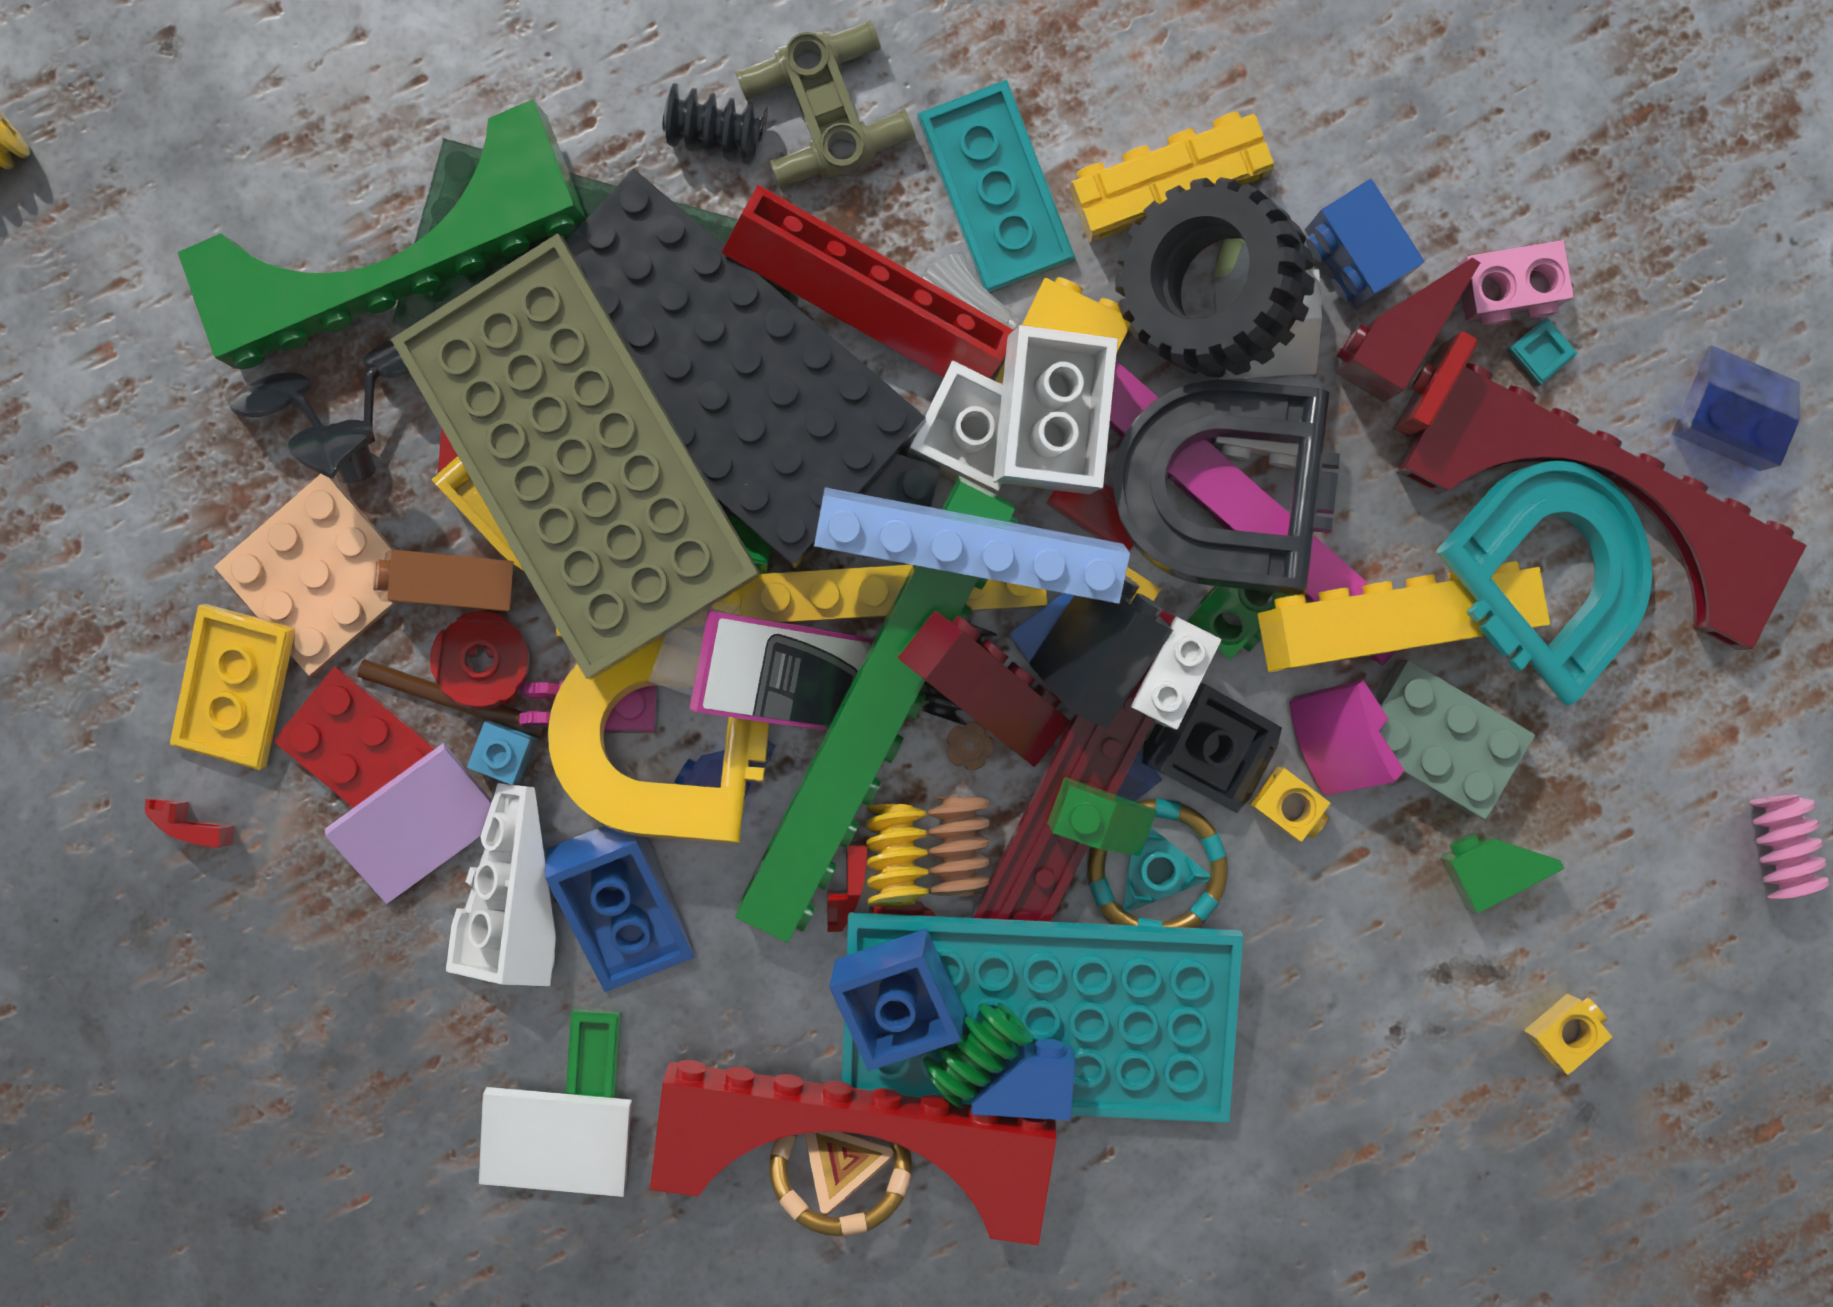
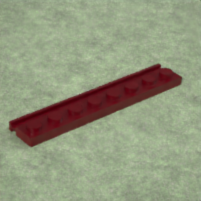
[970,610,1199,922]

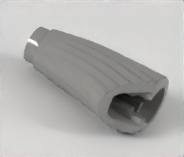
[922,253,1020,330]

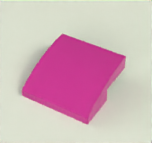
[1289,679,1404,796]

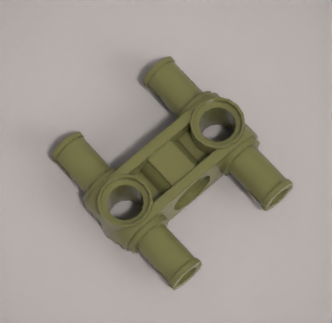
[735,19,916,190]

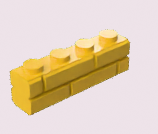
[1069,111,1275,243]

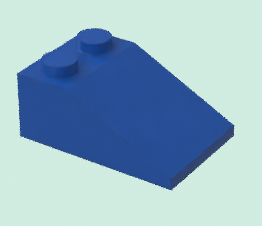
[545,826,694,992]

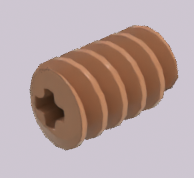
[928,796,990,896]

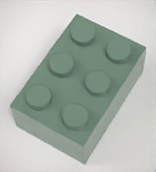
[1375,660,1535,820]

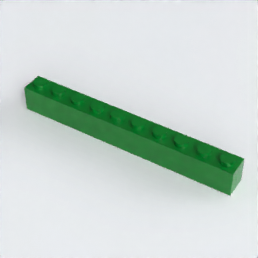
[735,476,1018,943]

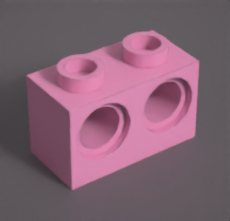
[1456,240,1574,326]

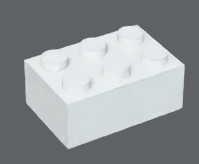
[993,325,1118,494]

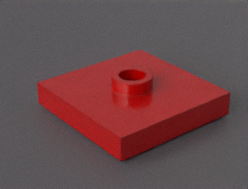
[1393,331,1478,437]

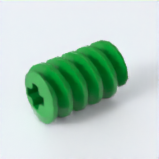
[922,1003,1033,1108]

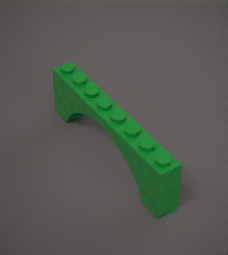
[177,99,586,369]

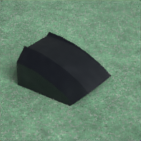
[1143,682,1282,813]

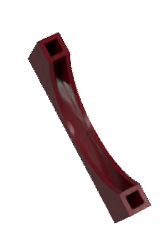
[1396,363,1807,650]

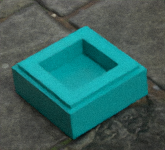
[1506,317,1578,386]

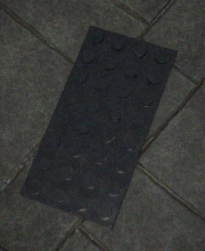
[566,168,926,568]

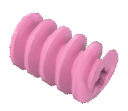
[1749,794,1829,899]

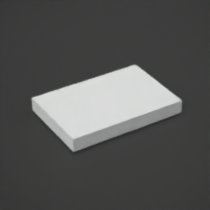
[479,1087,632,1197]

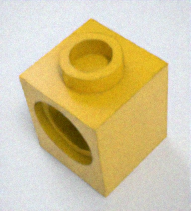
[1248,766,1331,842]
[1524,994,1612,1075]

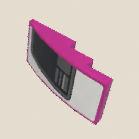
[690,610,874,730]

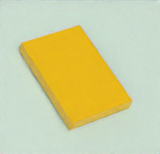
[169,604,296,770]

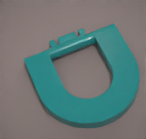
[1436,461,1652,706]

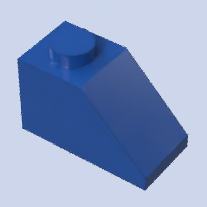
[971,1039,1075,1121]

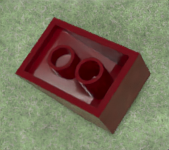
[1335,257,1481,403]

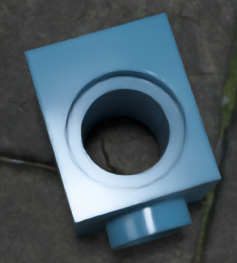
[466,721,539,785]

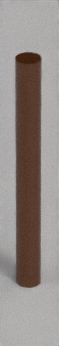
[357,659,545,738]

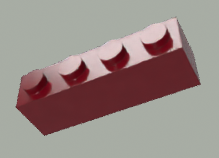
[898,611,1071,767]

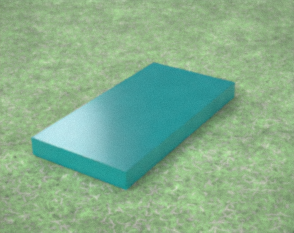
[917,79,1076,294]

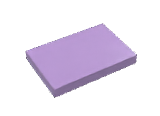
[325,743,492,904]

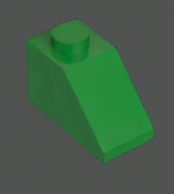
[1048,777,1157,856]
[1440,833,1565,913]

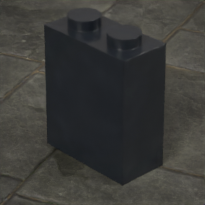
[1029,575,1174,728]

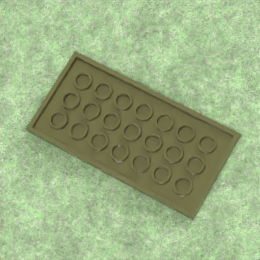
[391,233,761,680]

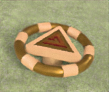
[769,1131,912,1237]

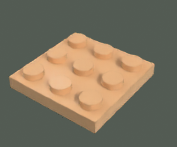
[214,474,397,676]

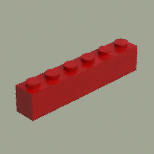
[721,185,1014,379]

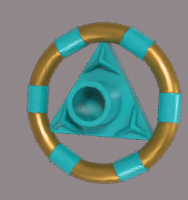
[1087,798,1228,928]

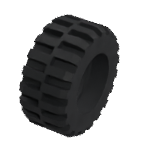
[1115,177,1315,377]

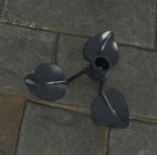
[228,340,409,483]

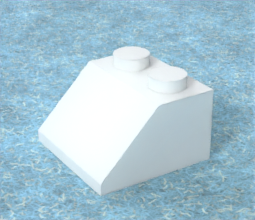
[906,360,1003,494]

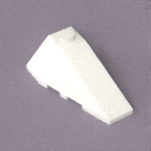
[446,783,556,986]

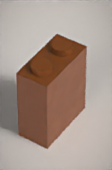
[373,549,514,612]

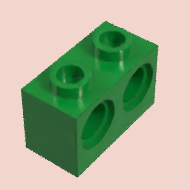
[1187,586,1295,660]

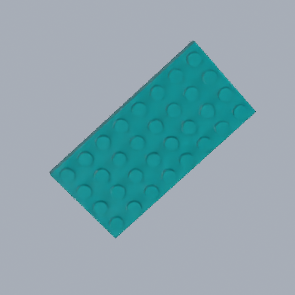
[841,913,1243,1123]

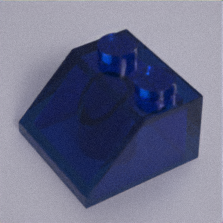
[1672,345,1800,471]

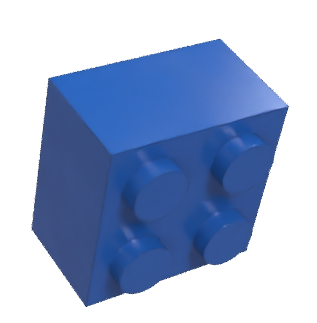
[1305,178,1425,310]
[829,928,964,1071]

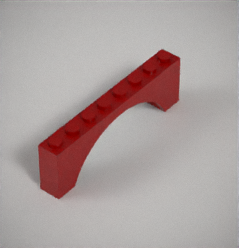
[650,1060,1057,1246]

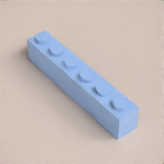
[814,488,1130,603]

